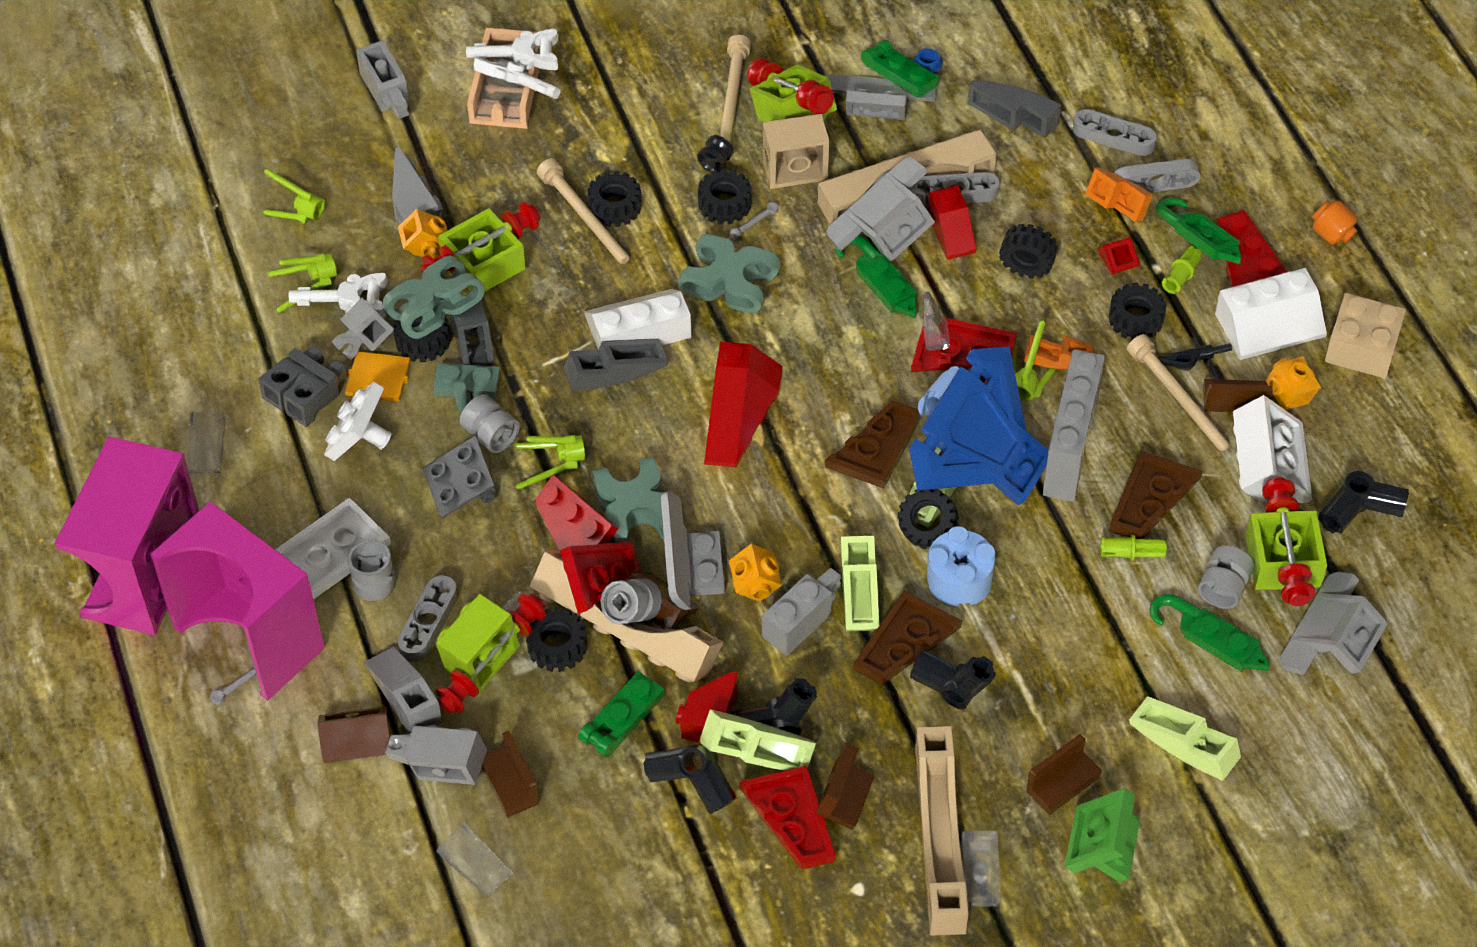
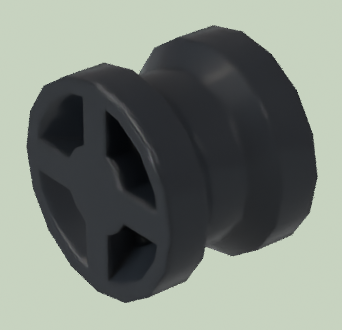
[697,135,734,173]

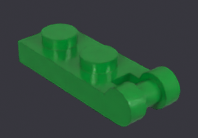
[861,39,939,98]
[578,671,665,758]

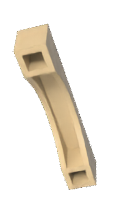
[818,130,996,224]
[530,549,723,682]
[915,726,968,935]

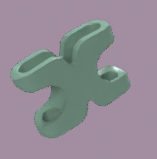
[678,234,781,313]
[383,256,484,339]
[592,456,664,543]

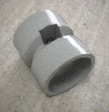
[459,394,520,453]
[347,540,396,601]
[1198,546,1254,609]
[601,578,662,625]

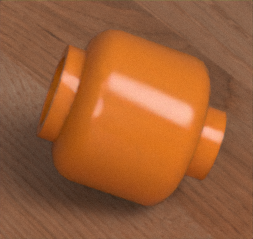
[1312,200,1358,245]

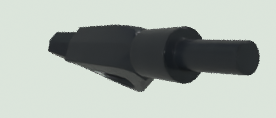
[1158,343,1232,371]

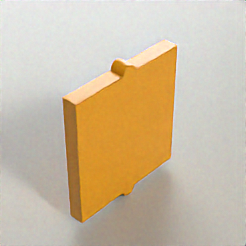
[345,351,411,402]

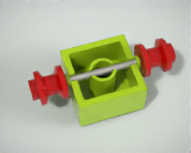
[747,58,837,122]
[420,202,541,292]
[1245,477,1327,606]
[435,594,546,714]

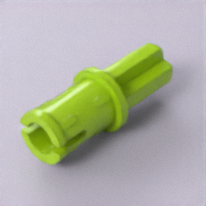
[1162,246,1202,294]
[1100,535,1167,561]

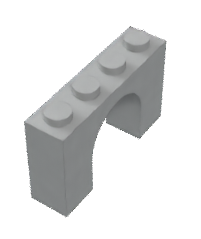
[1043,349,1105,502]

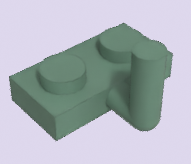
[433,363,501,412]

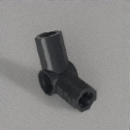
[1318,471,1409,534]
[910,651,996,709]
[730,678,817,736]
[643,744,737,814]

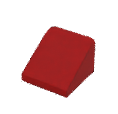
[1098,237,1140,275]

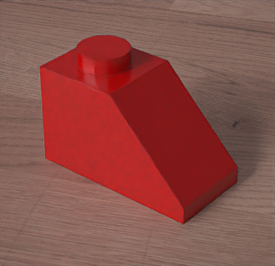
[928,185,976,260]
[676,671,738,743]

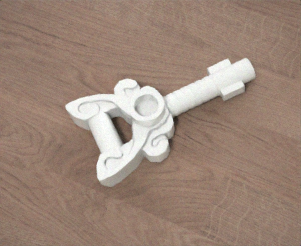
[466,29,558,70]
[474,58,560,99]
[289,273,388,318]

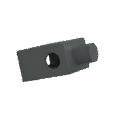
[450,301,495,366]

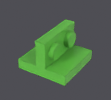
[1065,788,1140,883]

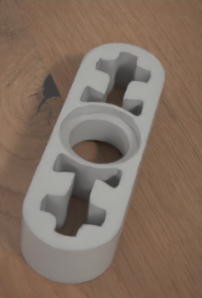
[1073,109,1157,156]
[1114,159,1201,192]
[914,172,999,206]
[398,575,458,662]

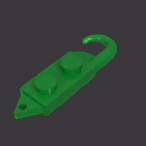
[1156,198,1241,264]
[835,235,917,318]
[1149,594,1270,672]

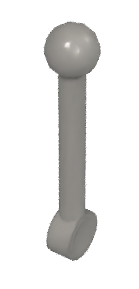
[729,202,778,240]
[210,667,256,705]

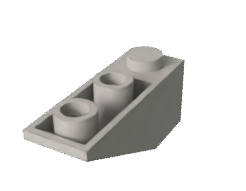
[392,147,442,225]
[364,647,442,734]

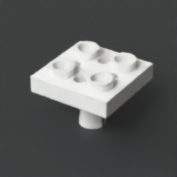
[324,381,392,461]

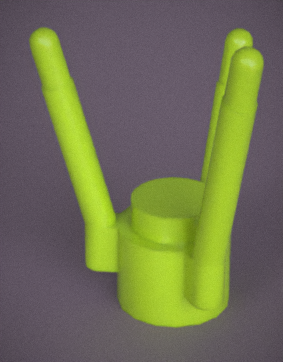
[263,169,325,224]
[267,253,337,313]
[1012,320,1056,401]
[515,435,585,490]

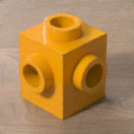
[398,209,447,258]
[1265,356,1321,410]
[729,543,782,602]

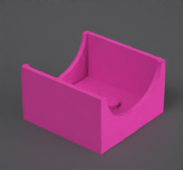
[55,436,200,635]
[151,502,325,701]

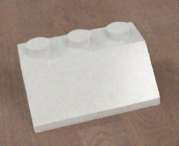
[1215,268,1327,360]
[584,288,691,350]
[1233,395,1313,503]

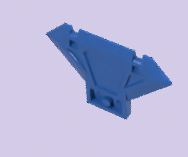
[909,347,1049,505]

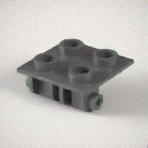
[423,436,496,518]

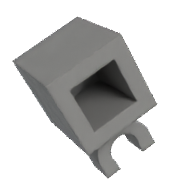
[332,298,395,360]

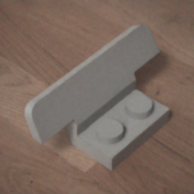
[825,74,935,120]
[827,157,935,262]
[661,491,725,610]
[1280,572,1388,676]

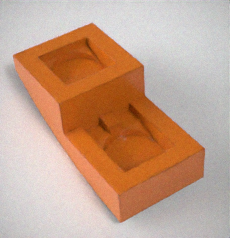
[1085,167,1153,222]
[1024,335,1094,370]

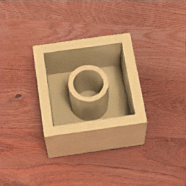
[763,114,829,189]
[1324,293,1406,379]

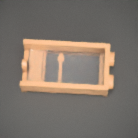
[467,28,540,129]

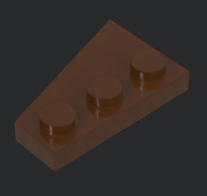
[825,400,921,489]
[1109,451,1203,539]
[853,590,962,685]

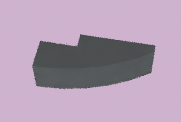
[967,80,1061,138]
[563,339,668,391]

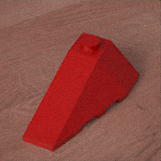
[704,341,783,468]

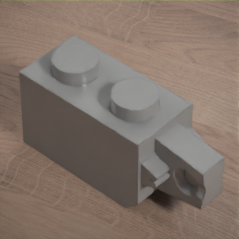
[356,40,409,119]
[762,568,841,656]
[385,725,487,785]

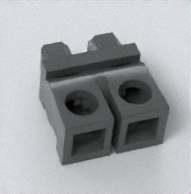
[259,345,346,428]

